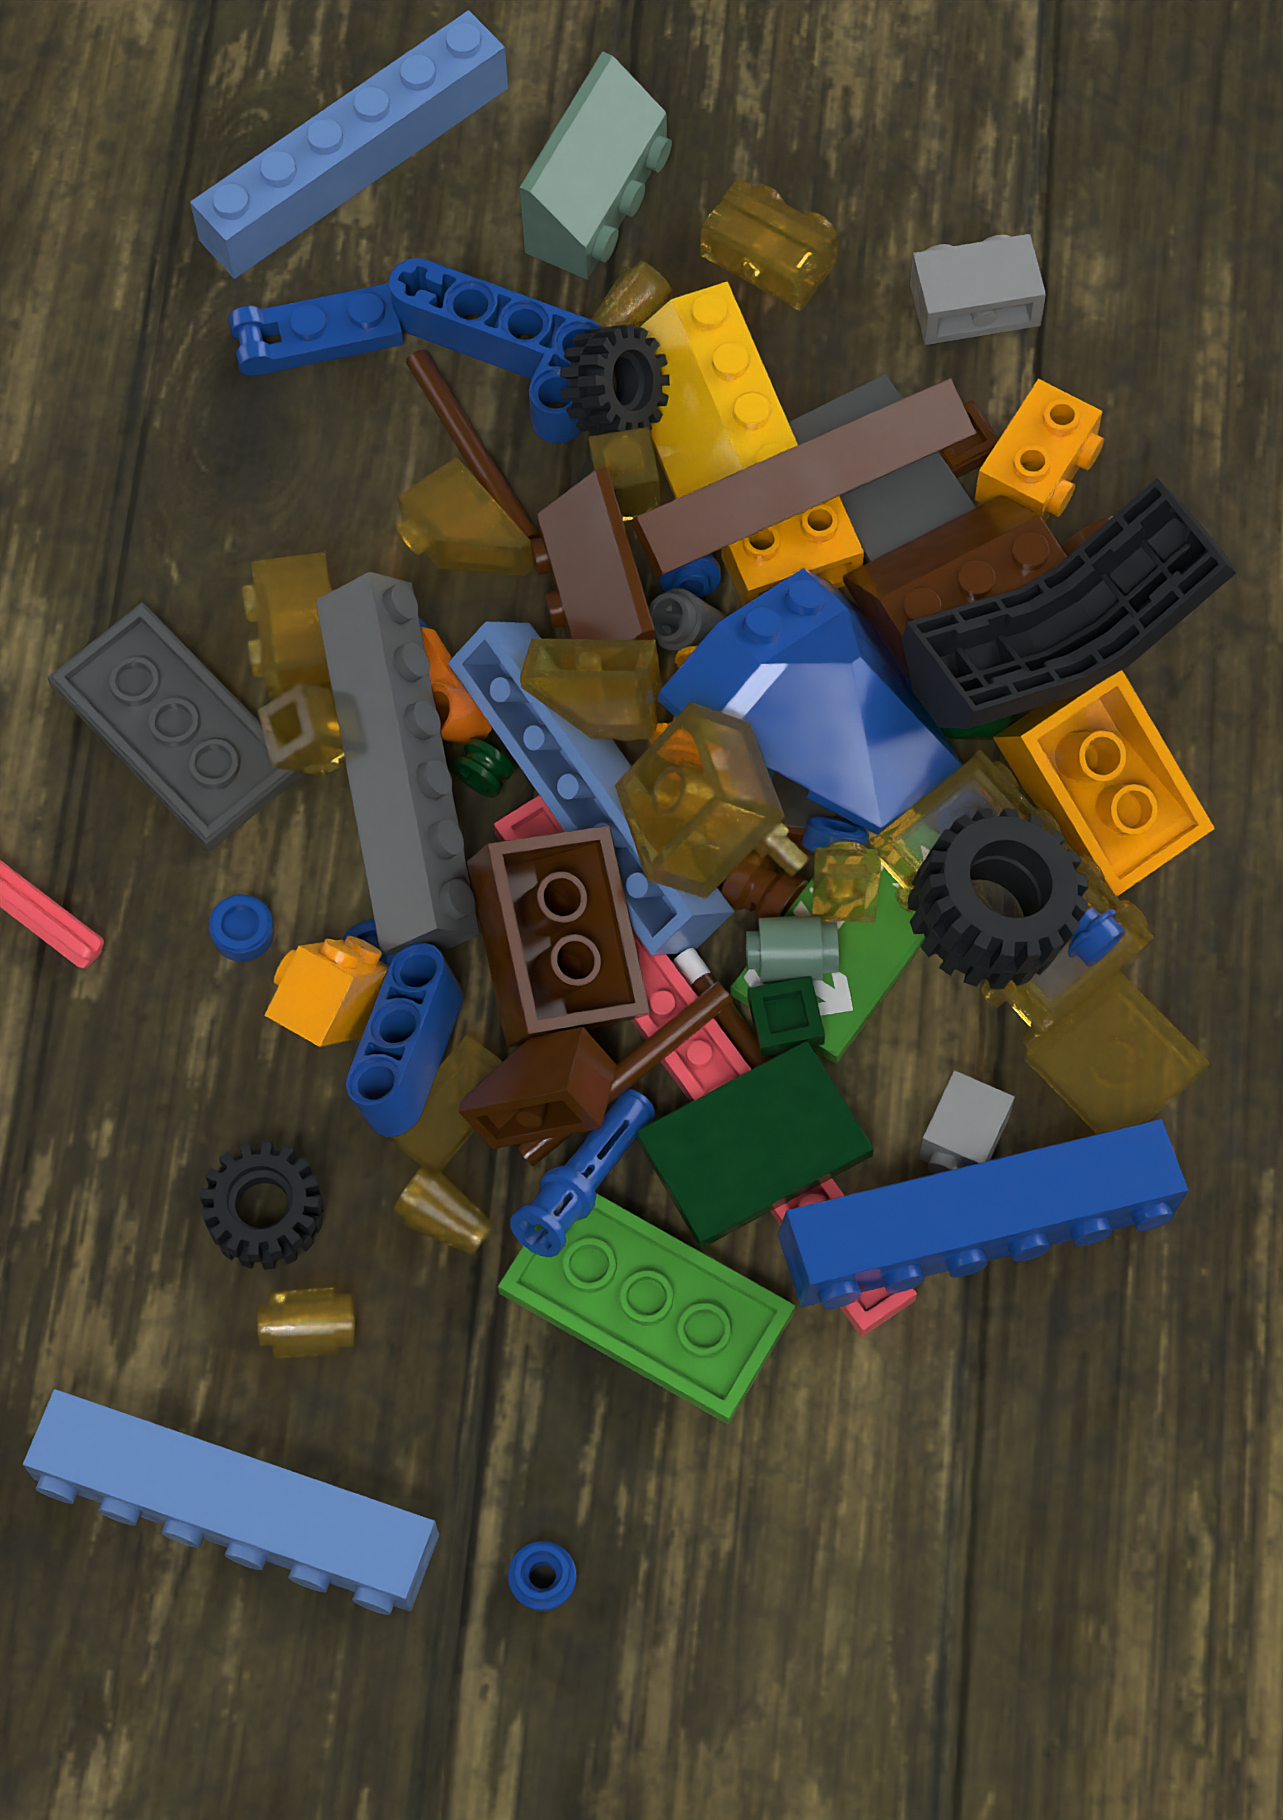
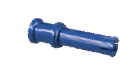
[510,1090,655,1257]

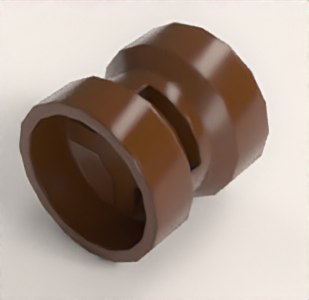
[721,847,808,924]

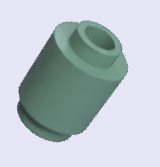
[746,915,839,982]

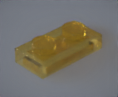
[811,842,881,922]

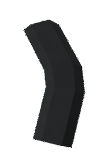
[902,478,1237,729]

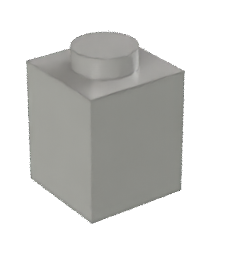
[919,1070,1015,1174]

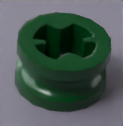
[450,738,514,798]

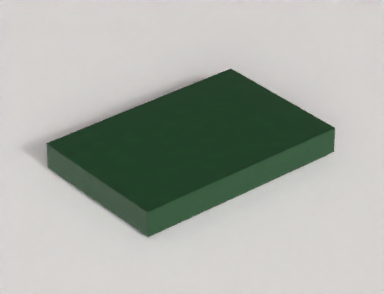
[636,1041,874,1249]

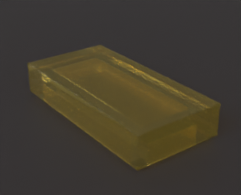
[386,1035,503,1176]

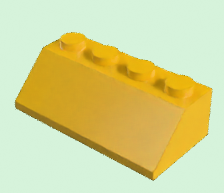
[641,281,798,499]

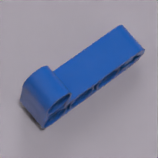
[389,258,601,444]

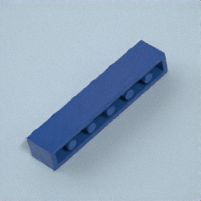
[777,1119,1189,1309]

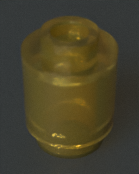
[258,1287,355,1358]

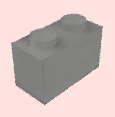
[910,234,1046,345]

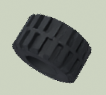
[908,808,1088,989]

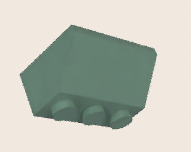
[520,51,672,280]

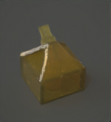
[615,702,810,899]

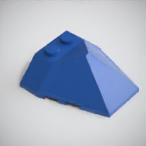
[657,568,965,835]

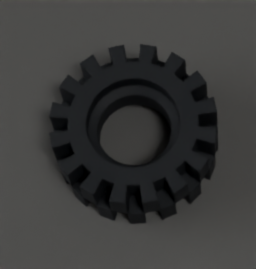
[560,325,670,438]
[200,1141,324,1270]

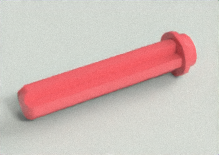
[0,860,105,969]

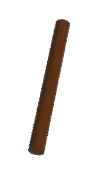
[406,350,539,550]
[517,981,734,1167]

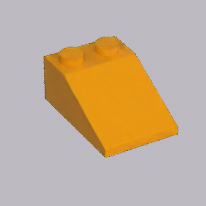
[993,670,1215,897]

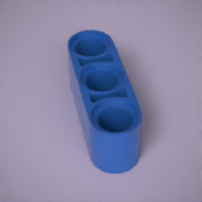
[346,943,464,1137]

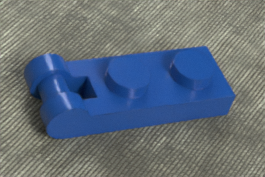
[228,283,404,376]

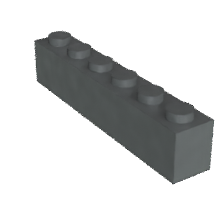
[316,572,480,955]

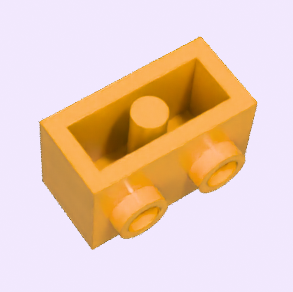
[975,379,1105,522]
[722,496,864,607]
[264,936,389,1047]

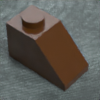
[458,1027,617,1149]

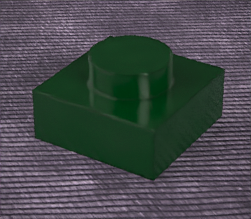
[747,976,825,1057]

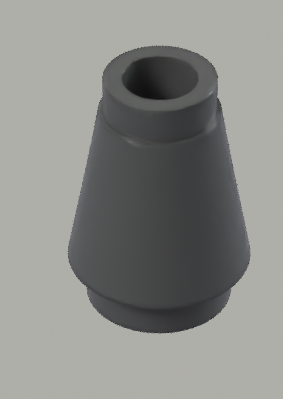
[648,588,727,650]

